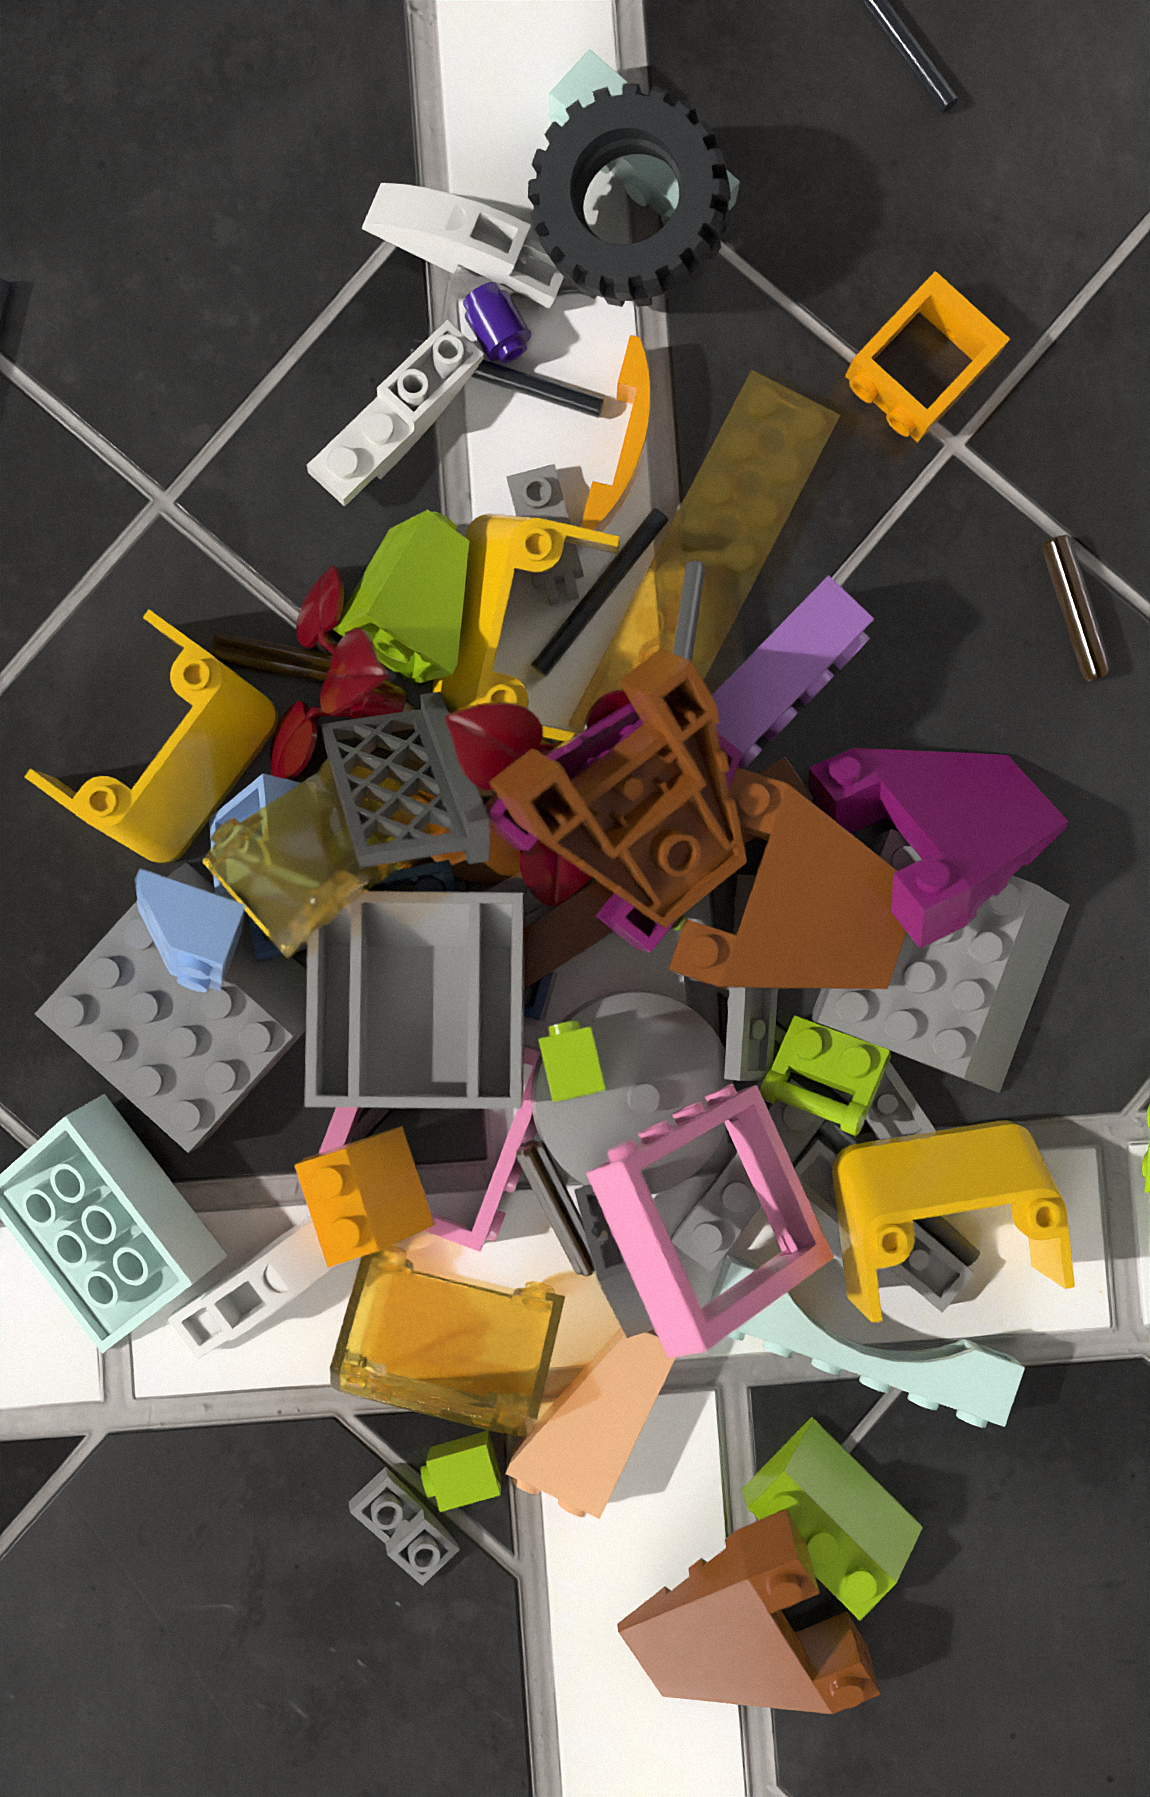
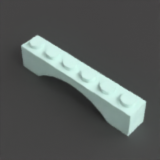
[709,1253,1025,1428]

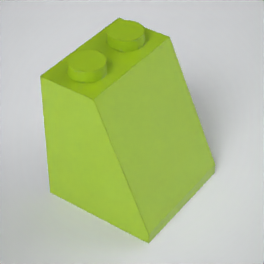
[333,510,469,685]

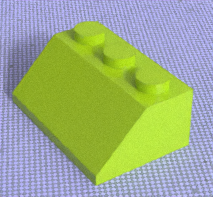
[741,1417,923,1620]

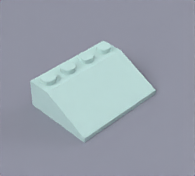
[0,1094,228,1353]

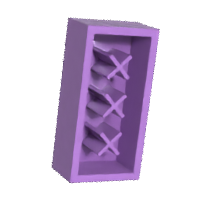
[712,575,874,769]

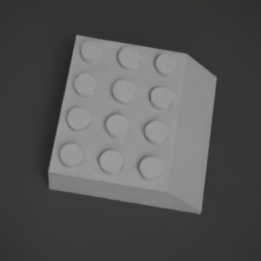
[809,829,1069,1093]
[35,862,307,1153]
[305,891,525,1109]

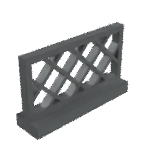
[321,692,490,868]

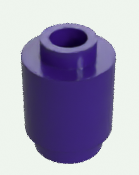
[463,282,531,363]

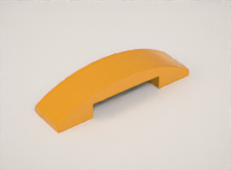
[581,335,650,532]

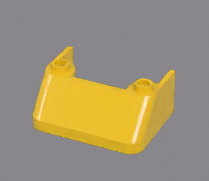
[432,513,620,742]
[25,610,279,864]
[832,1120,1075,1323]

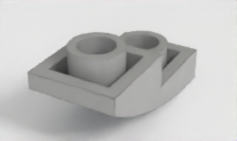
[349,1467,460,1586]

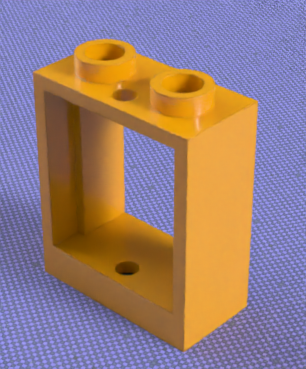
[845,271,1010,442]

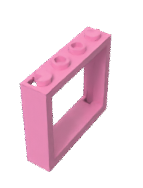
[319,1044,541,1252]
[587,1084,834,1358]

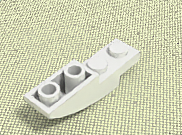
[362,183,564,309]
[307,320,484,507]
[167,1216,336,1360]

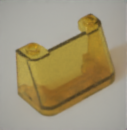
[202,759,449,959]
[329,1245,565,1437]

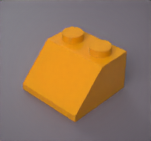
[294,1126,435,1268]

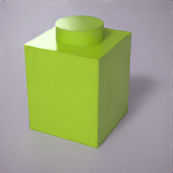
[538,1020,606,1103]
[421,1430,502,1512]

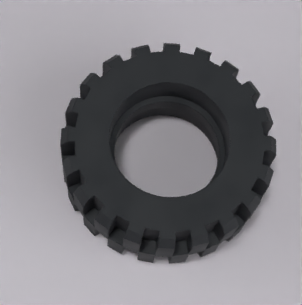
[528,84,731,307]

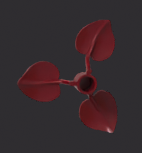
[270,565,406,781]
[445,689,630,907]

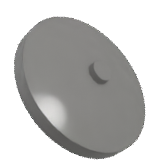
[531,990,733,1195]

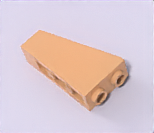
[506,1327,676,1519]

